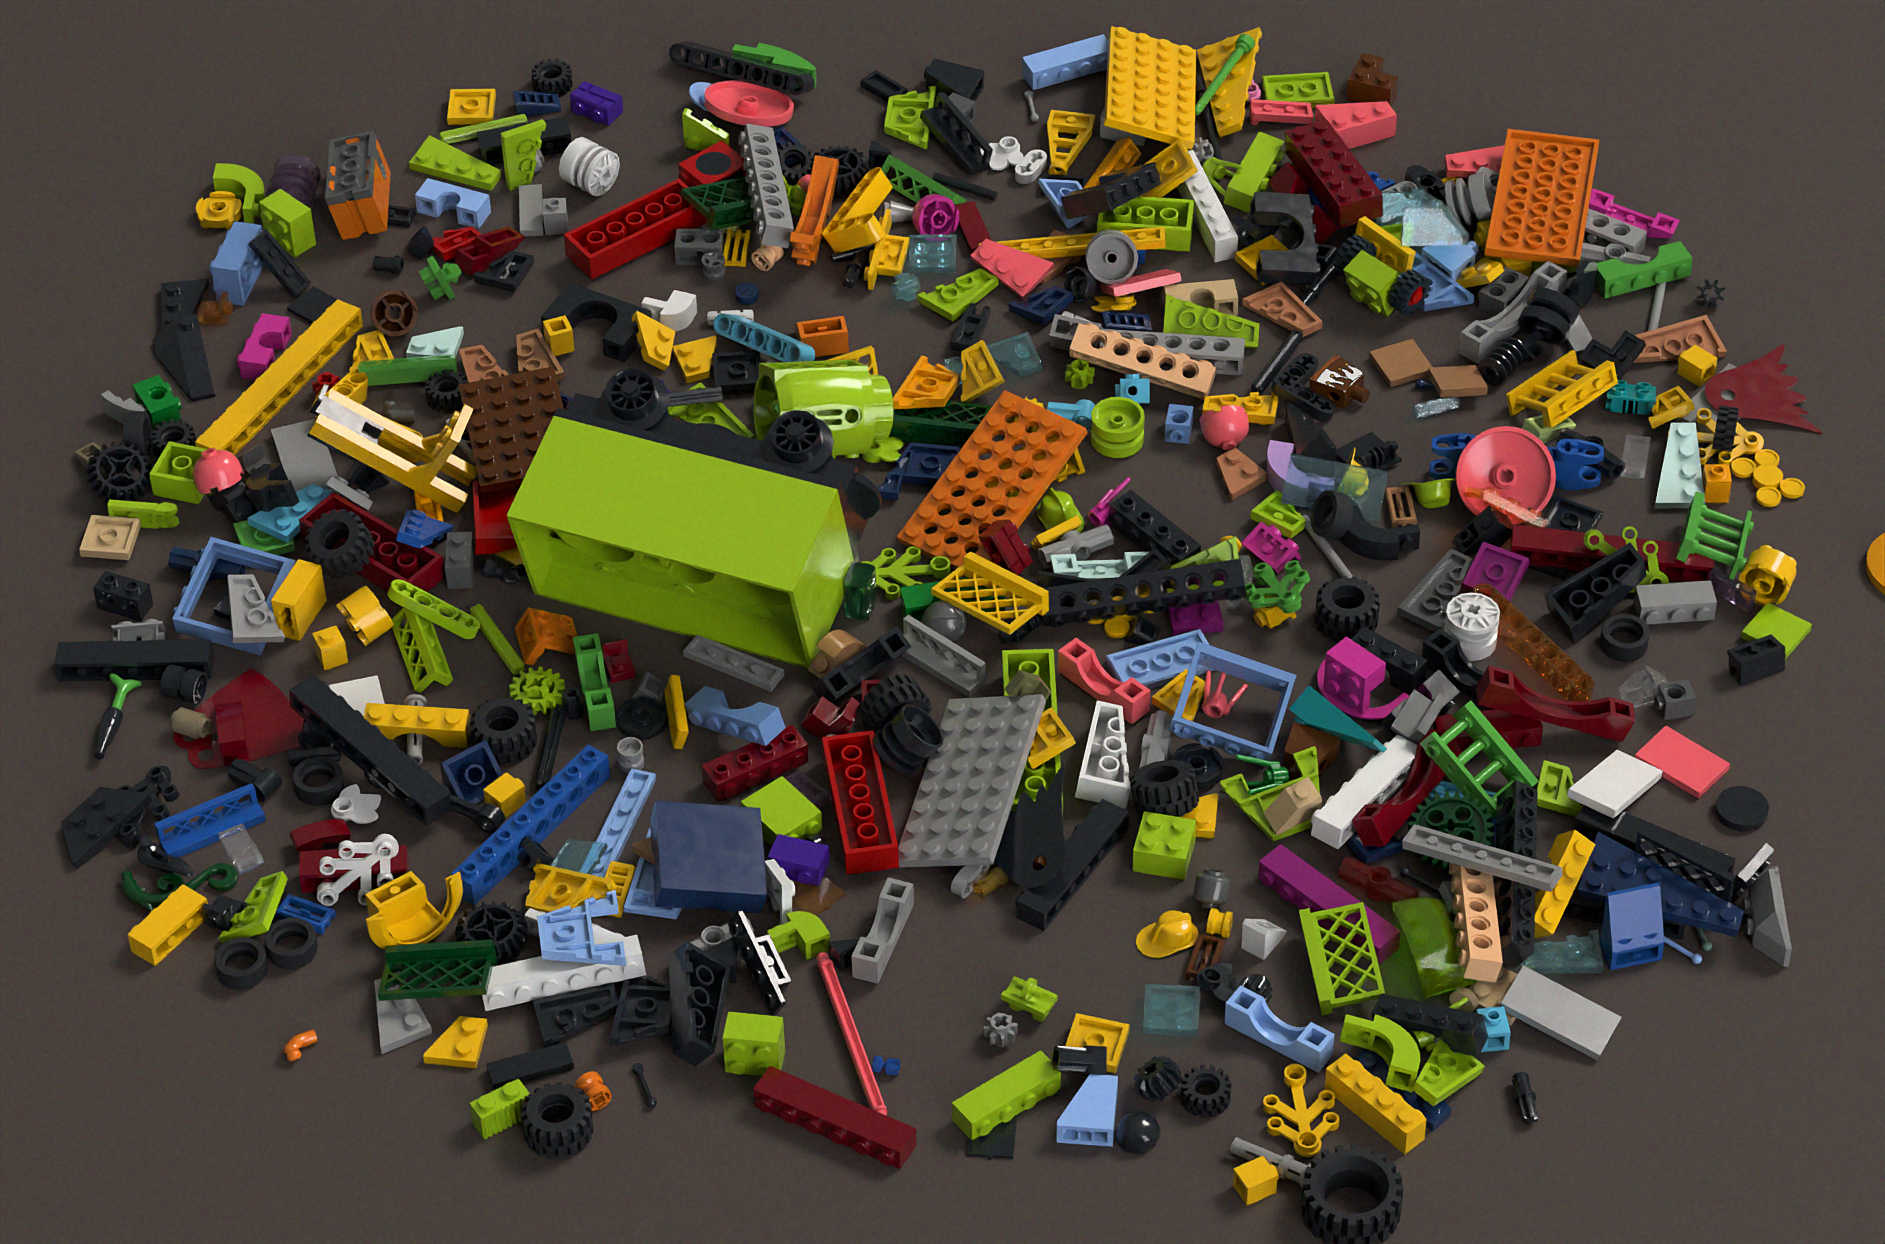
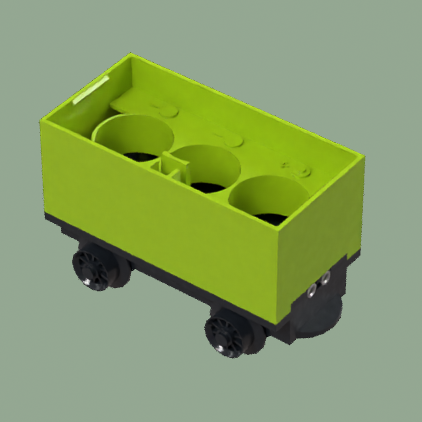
[507,368,882,668]

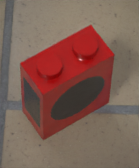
[678,140,747,201]

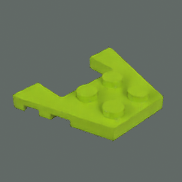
[1220,746,1320,842]

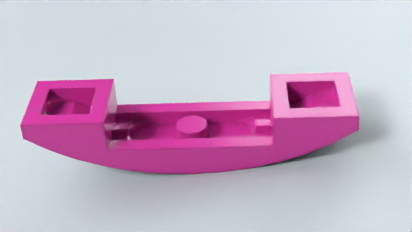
[1589,188,1680,238]

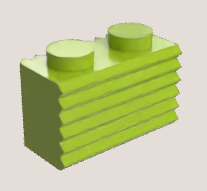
[469,1079,530,1139]

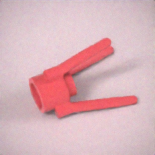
[1201,671,1248,718]

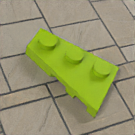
[1166,536,1239,593]
[1412,1039,1485,1106]

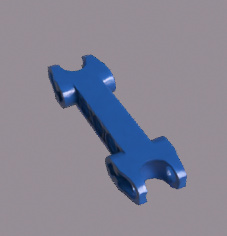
[1429,433,1604,490]

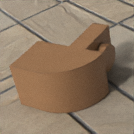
[807,630,867,679]

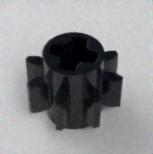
[1696,279,1725,307]
[1238,974,1273,1004]

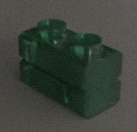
[843,561,877,621]

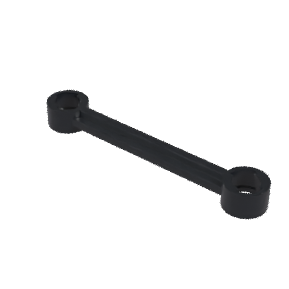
[364,772,506,834]

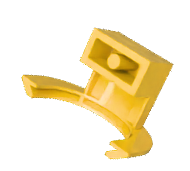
[365,871,463,950]

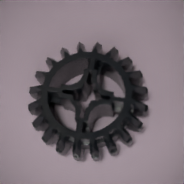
[809,145,869,197]
[86,441,153,503]
[455,900,528,965]

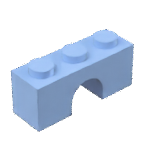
[415,178,491,229]

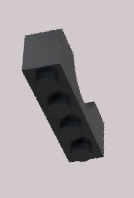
[811,626,912,703]
[1422,629,1496,710]
[1371,994,1488,1057]

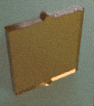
[792,876,845,916]

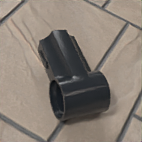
[227,759,282,802]
[1051,1046,1107,1076]

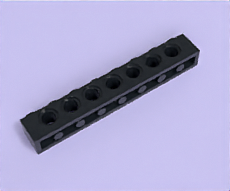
[1043,558,1246,627]
[1494,780,1538,969]

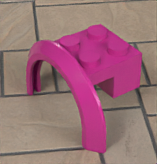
[1317,637,1409,720]

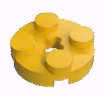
[196,191,243,229]

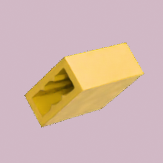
[271,559,327,641]

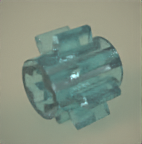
[891,272,921,302]

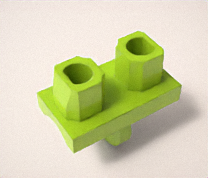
[1001,976,1058,1022]

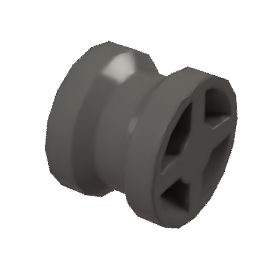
[701,251,726,281]

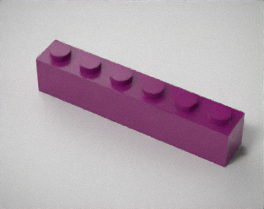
[1258,844,1401,965]

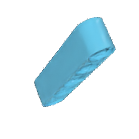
[713,313,815,362]

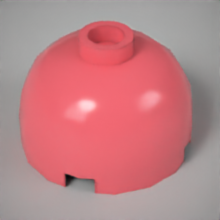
[1199,405,1249,450]
[193,448,244,494]

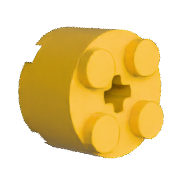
[1738,545,1797,606]
[336,586,394,646]

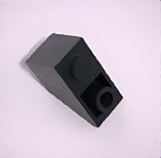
[1454,505,1513,555]

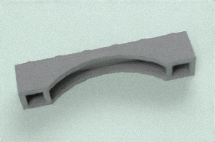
[1459,261,1567,364]

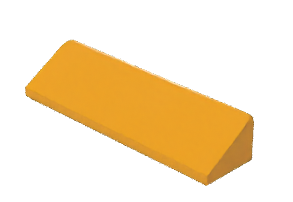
[1083,136,1141,189]

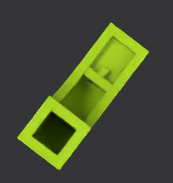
[213,163,266,224]
[1340,1014,1420,1092]

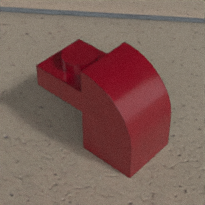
[801,696,859,738]

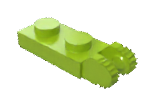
[107,500,179,529]

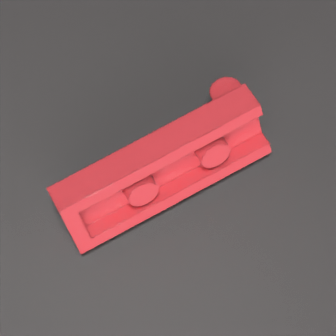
[1249,99,1314,125]

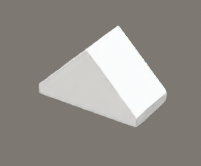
[1241,919,1287,960]

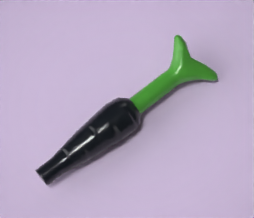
[94,674,142,759]

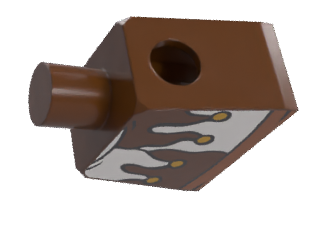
[1309,354,1370,408]

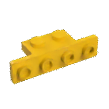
[864,209,910,290]

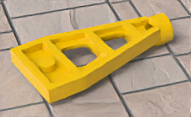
[1047,110,1096,175]

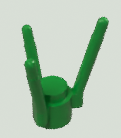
[1235,754,1289,795]

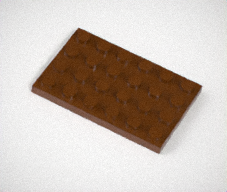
[459,366,564,493]

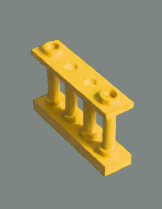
[1506,350,1618,428]

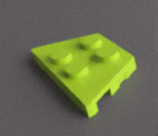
[884,86,936,149]

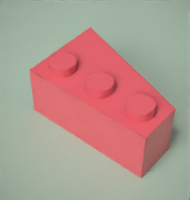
[1315,101,1397,149]

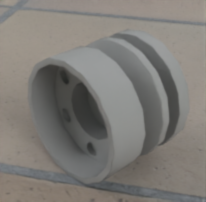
[1445,172,1495,229]

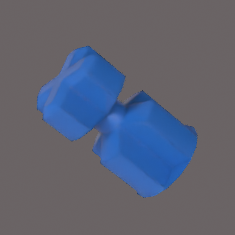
[871,1055,900,1075]

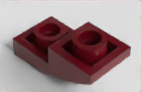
[289,819,351,851]

